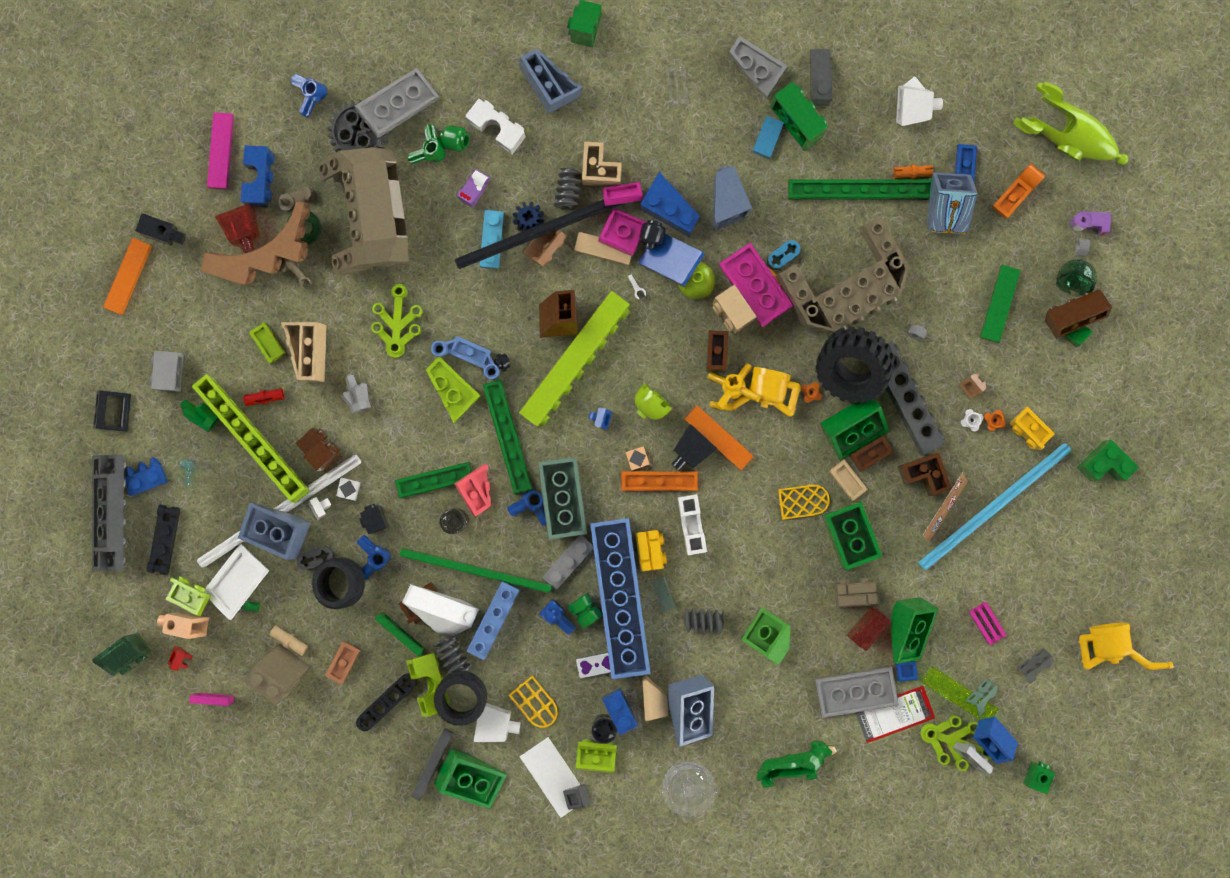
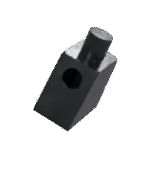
[135,213,186,246]
[671,424,718,472]

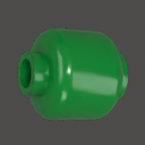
[440,125,470,152]

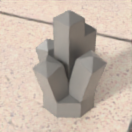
[342,374,371,414]

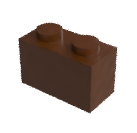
[706,330,728,372]

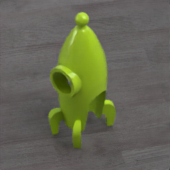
[1013,82,1129,165]

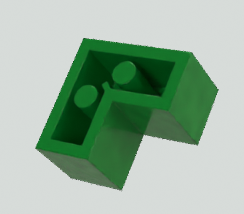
[567,0,602,48]
[1077,440,1139,481]

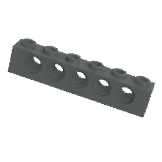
[886,341,945,455]

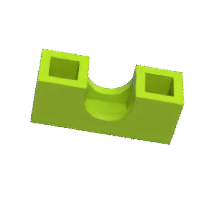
[406,653,450,717]

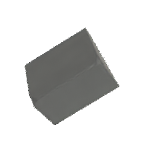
[563,784,591,810]

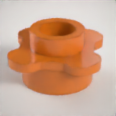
[801,382,822,403]
[984,410,1006,431]

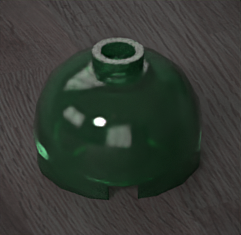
[1056,259,1097,295]

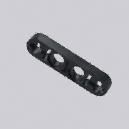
[356,673,417,731]

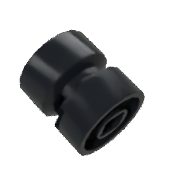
[592,714,617,744]

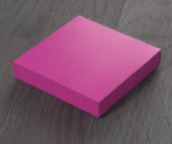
[598,208,647,257]

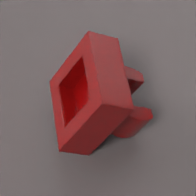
[167,646,192,671]

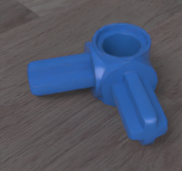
[291,74,327,117]
[507,489,546,526]
[357,535,391,580]
[539,599,576,635]

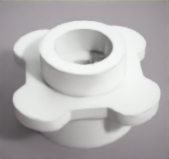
[961,409,983,431]

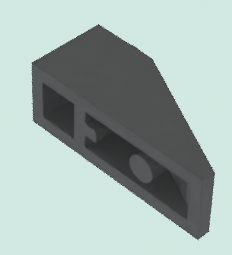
[810,49,832,106]

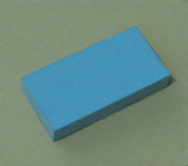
[752,116,784,159]

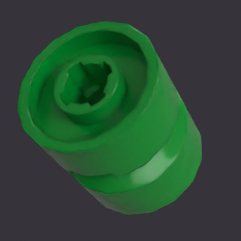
[567,593,603,629]

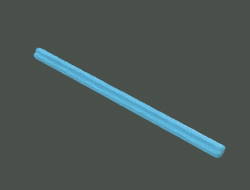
[918,443,1071,570]

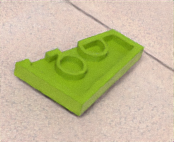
[426,357,481,424]

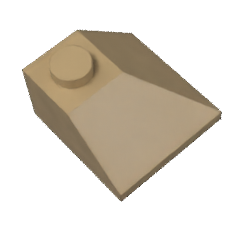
[642,675,670,721]

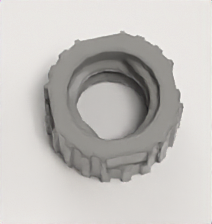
[1075,238,1090,257]
[908,324,927,341]

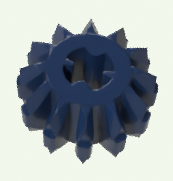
[512,202,545,231]

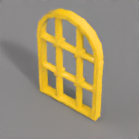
[509,675,558,728]

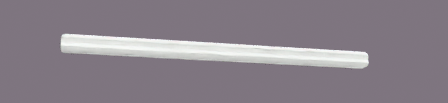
[197,455,361,568]

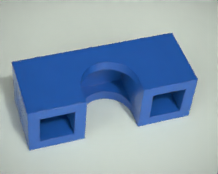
[241,145,275,207]

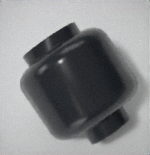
[639,220,666,249]

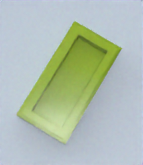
[249,322,286,364]

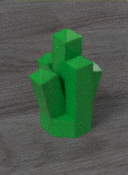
[180,400,219,432]

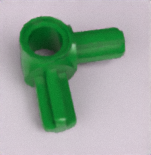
[407,124,446,164]

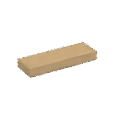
[574,232,632,266]

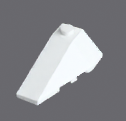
[402,584,479,637]

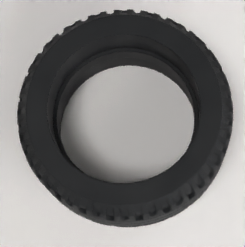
[311,557,365,609]
[434,671,487,726]

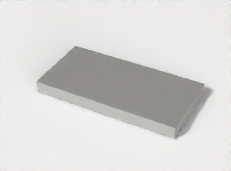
[355,68,440,138]
[815,666,899,718]

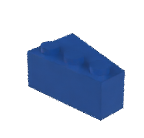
[640,172,700,237]

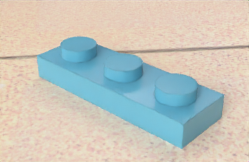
[479,210,504,269]

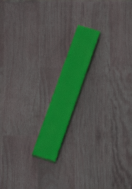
[483,379,533,495]

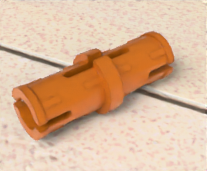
[893,164,933,179]

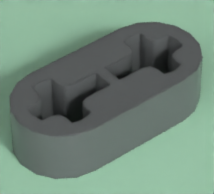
[297,547,334,570]

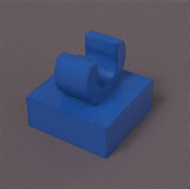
[588,407,612,430]

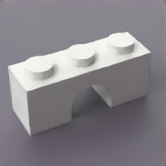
[465,99,526,155]
[677,494,707,555]

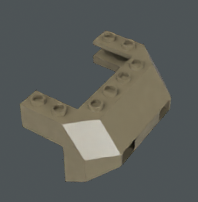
[318,147,409,275]

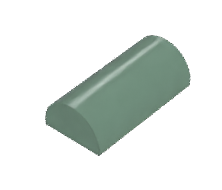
[538,457,587,539]

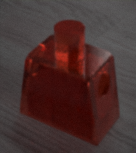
[215,204,260,253]

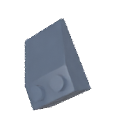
[238,502,310,560]
[668,675,714,746]

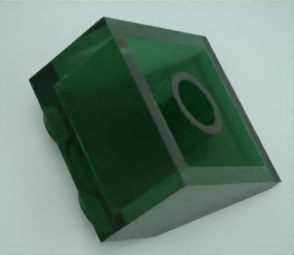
[92,633,151,676]

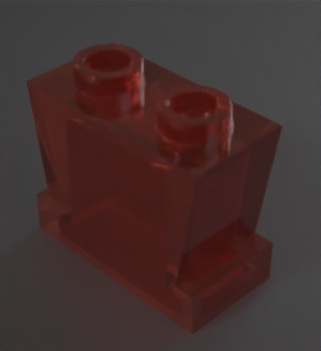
[846,606,892,651]

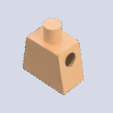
[157,612,209,639]

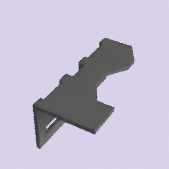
[1017,648,1054,684]

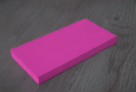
[718,242,794,328]

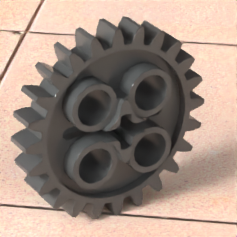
[327,99,390,152]

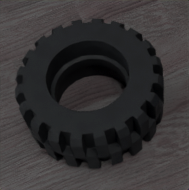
[815,327,895,403]

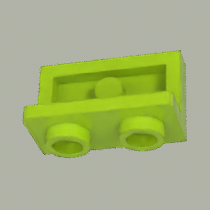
[166,576,211,616]
[575,739,617,773]

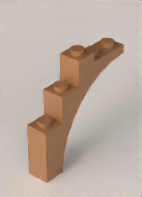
[201,201,311,285]

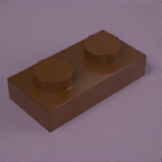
[850,436,893,472]

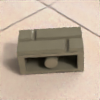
[834,577,878,608]

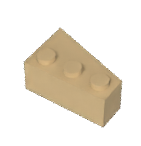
[281,322,326,382]

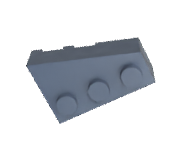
[519,49,583,114]

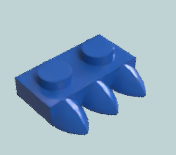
[124,457,168,496]

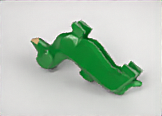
[756,740,837,788]

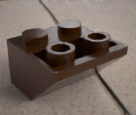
[539,290,578,338]

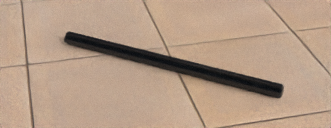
[455,199,624,269]

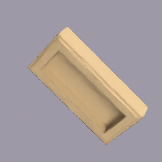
[829,459,868,501]

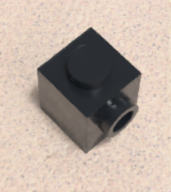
[359,504,389,534]

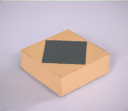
[625,446,650,471]

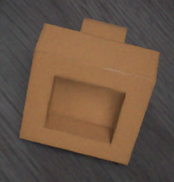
[959,373,986,399]

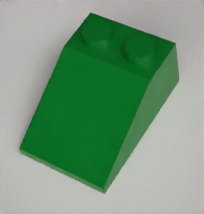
[890,597,938,664]
[434,748,507,809]

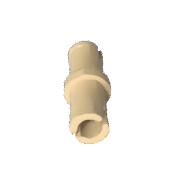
[270,625,308,656]

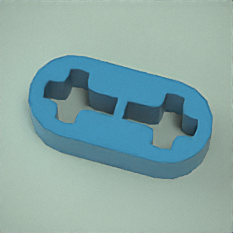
[767,240,800,270]

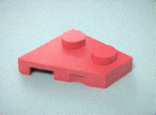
[454,464,491,517]

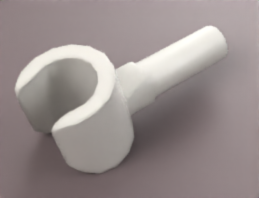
[628,274,646,299]

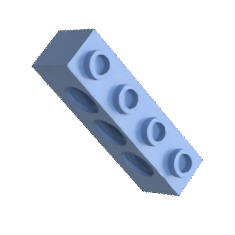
[467,581,521,660]

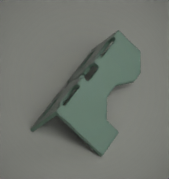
[652,576,675,612]
[966,679,998,716]

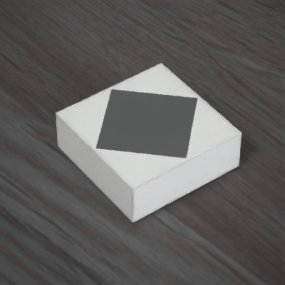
[336,478,361,501]

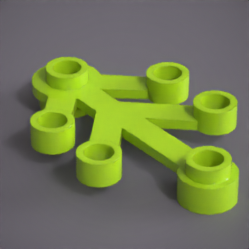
[371,284,423,358]
[920,715,991,771]

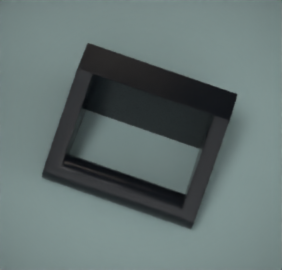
[93,390,131,432]

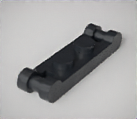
[146,504,180,575]

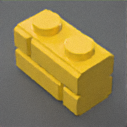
[635,530,667,571]

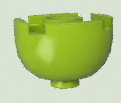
[678,262,715,300]
[634,383,672,420]

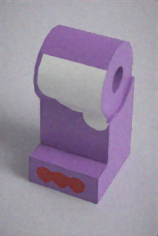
[457,169,490,208]
[1070,212,1111,235]

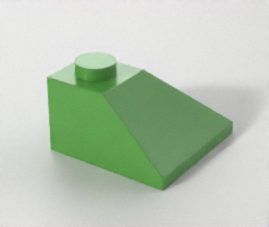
[741,608,790,665]

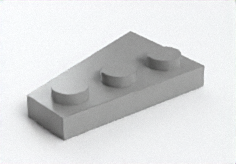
[729,36,787,99]

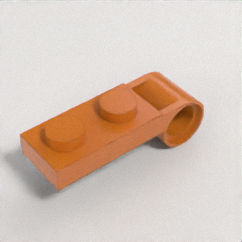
[991,163,1046,220]

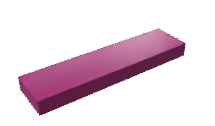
[207,112,234,190]

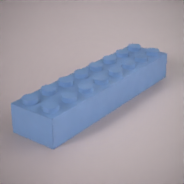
[590,518,651,679]

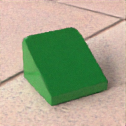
[1064,326,1093,347]

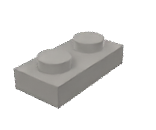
[953,742,993,774]

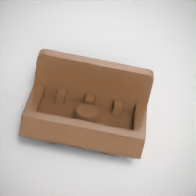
[522,230,566,266]

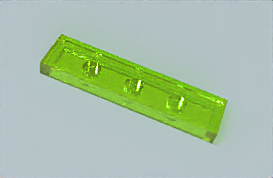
[921,666,999,720]

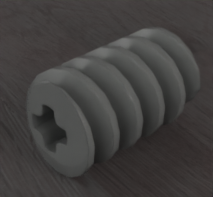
[554,168,582,210]
[684,608,724,635]
[432,635,471,674]

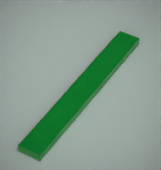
[788,179,932,200]
[400,548,552,593]

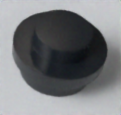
[495,353,511,372]

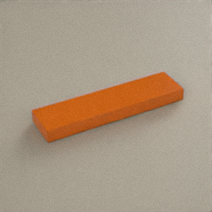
[103,238,152,315]
[684,405,754,471]
[621,471,698,491]

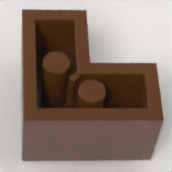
[295,428,342,472]
[897,453,952,496]

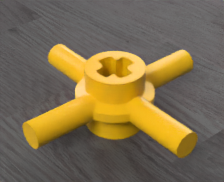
[708,363,761,410]

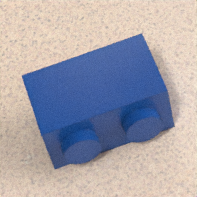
[602,687,638,735]
[973,716,1018,764]

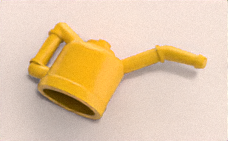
[709,367,801,417]
[1078,622,1174,670]

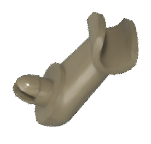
[278,186,316,211]
[280,258,314,289]

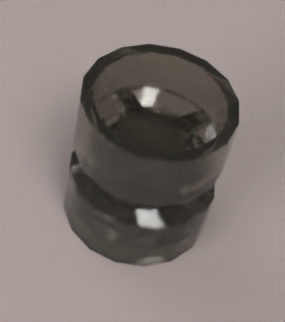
[439,508,469,534]

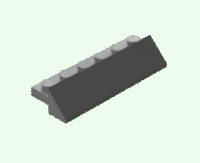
[92,454,126,571]

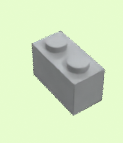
[149,351,184,392]

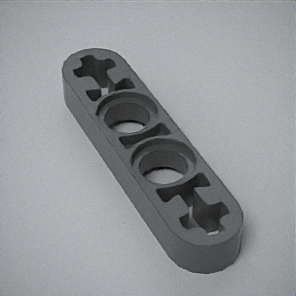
[411,728,454,801]

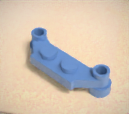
[431,336,500,380]

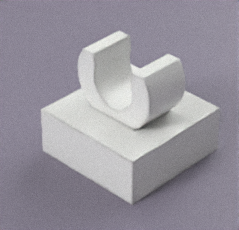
[308,497,331,520]

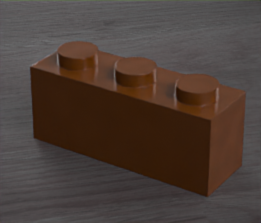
[1045,289,1112,339]

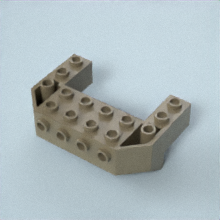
[776,216,909,333]

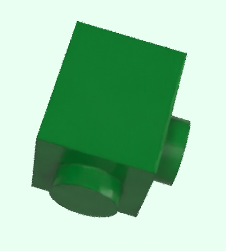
[1023,761,1055,795]

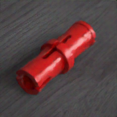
[243,388,285,407]

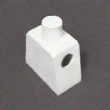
[896,86,943,126]
[474,703,521,742]

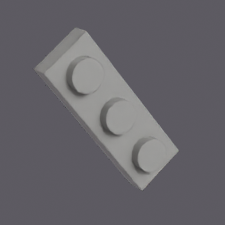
[542,535,594,590]

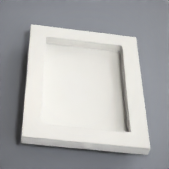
[205,544,269,620]

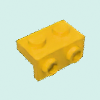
[1009,407,1055,450]

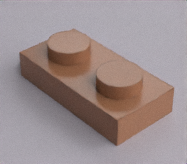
[325,641,361,685]

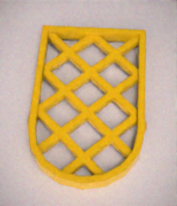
[778,484,830,520]

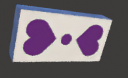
[576,652,611,678]

